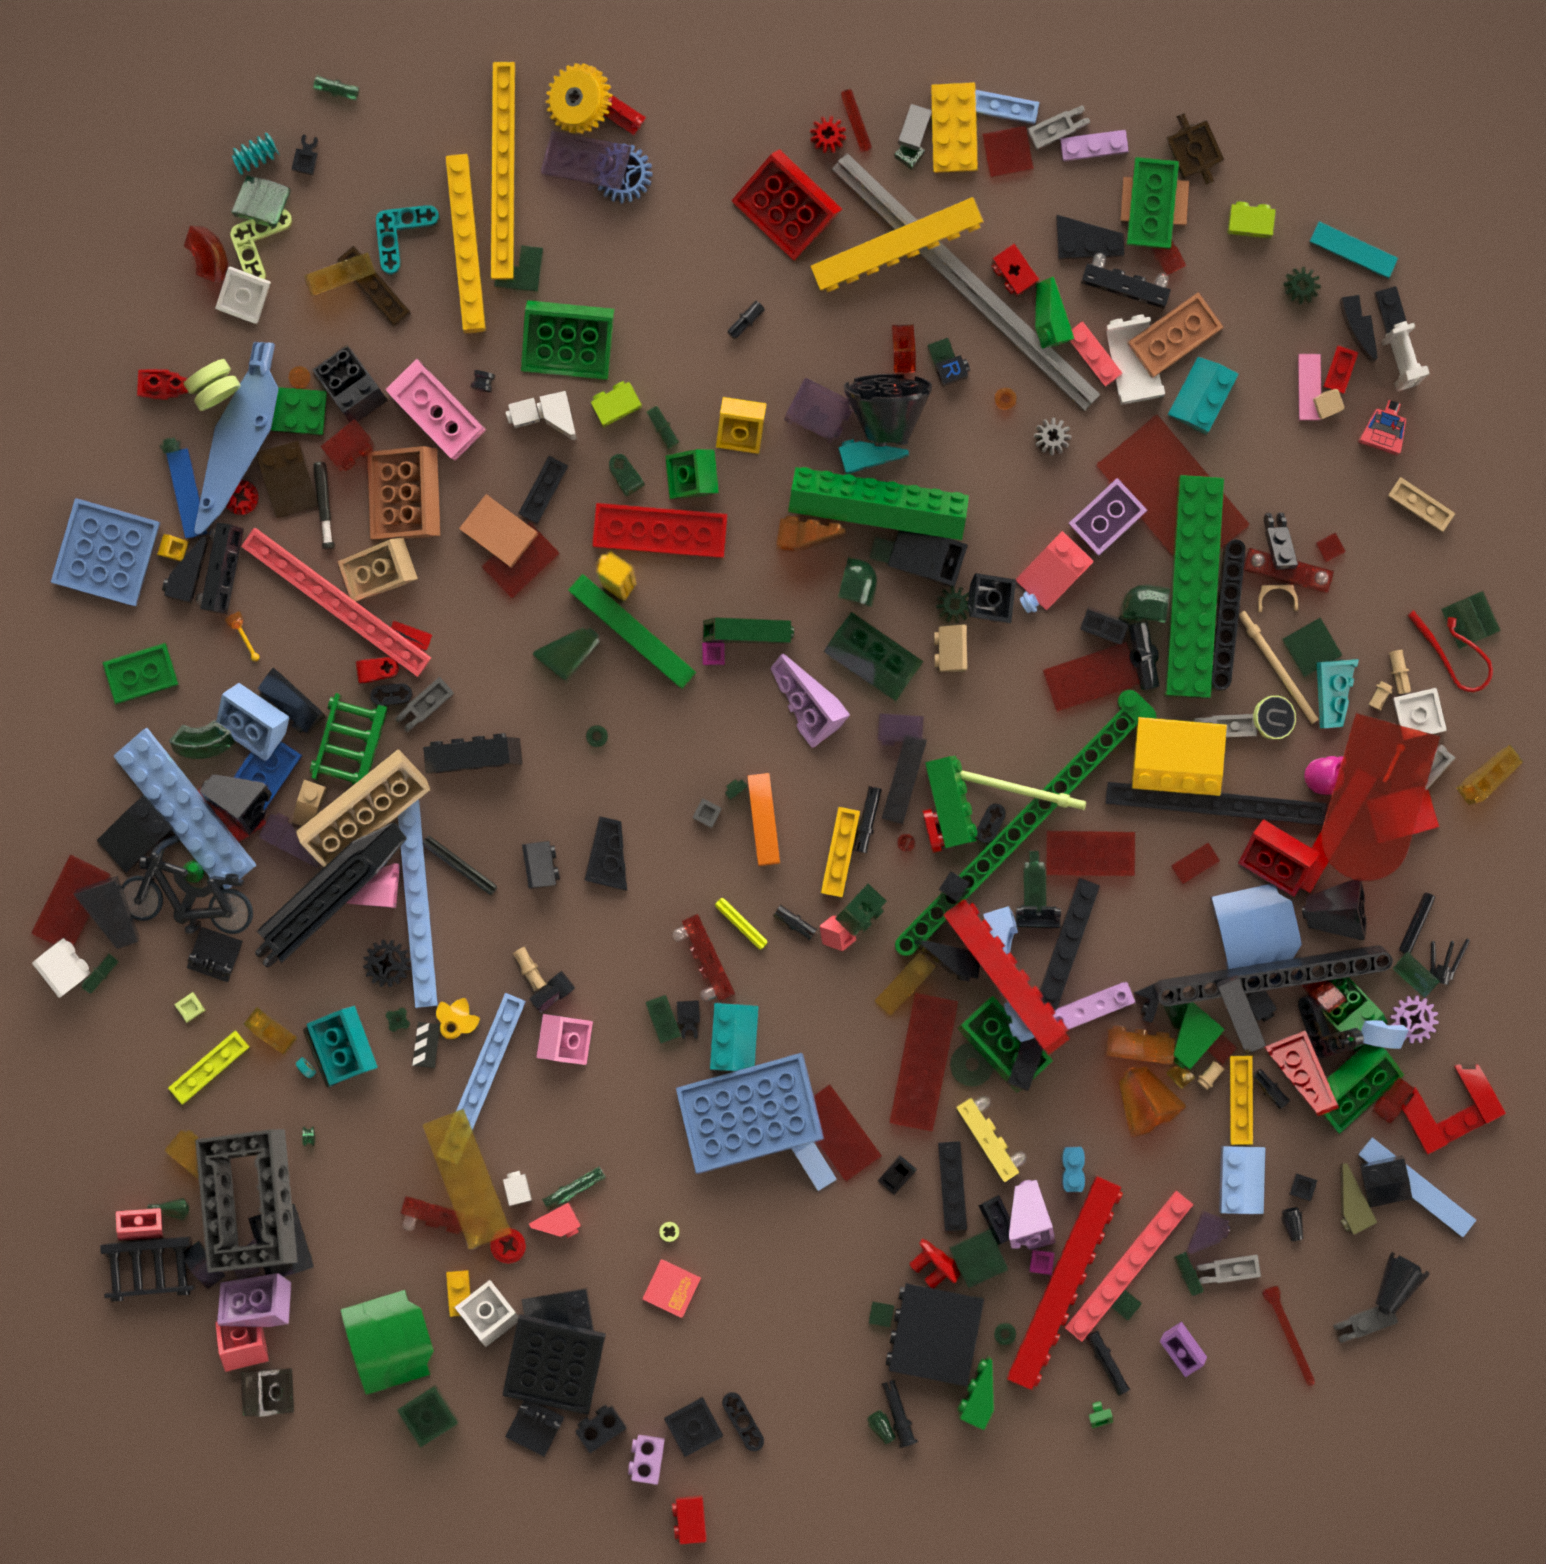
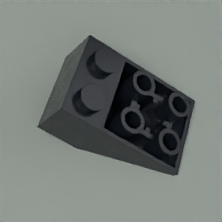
[312,345,388,426]
[887,530,968,587]

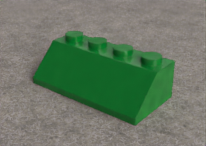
[1322,1044,1404,1134]

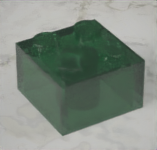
[949,1228,1009,1288]
[397,1384,460,1448]

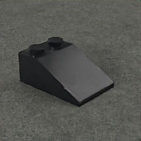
[97,795,174,873]
[521,1288,594,1331]

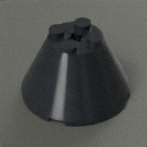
[844,374,932,447]

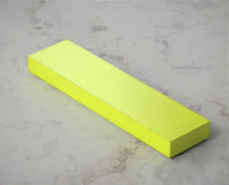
[168,1030,250,1105]

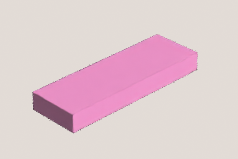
[1298,354,1321,421]

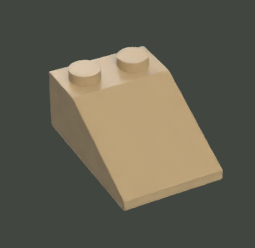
[338,538,418,602]

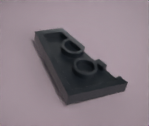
[1056,215,1124,259]
[584,816,627,891]

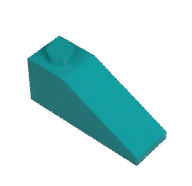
[838,439,909,474]

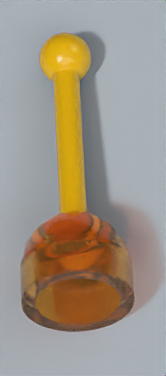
[224,611,260,662]

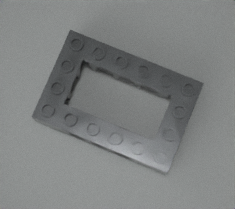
[195,1129,298,1273]

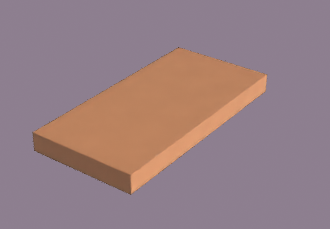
[1127,292,1224,378]

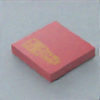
[643,1259,701,1318]

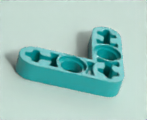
[376,205,439,274]

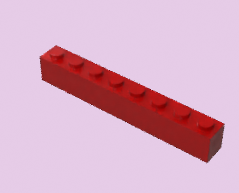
[944,899,1070,1055]

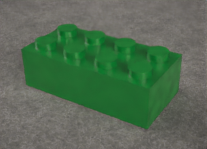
[957,996,1053,1093]

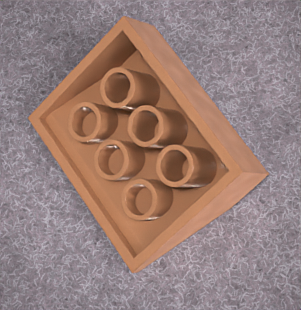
[367,446,440,540]

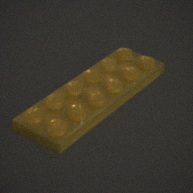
[422,1109,511,1249]

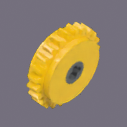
[546,63,612,134]

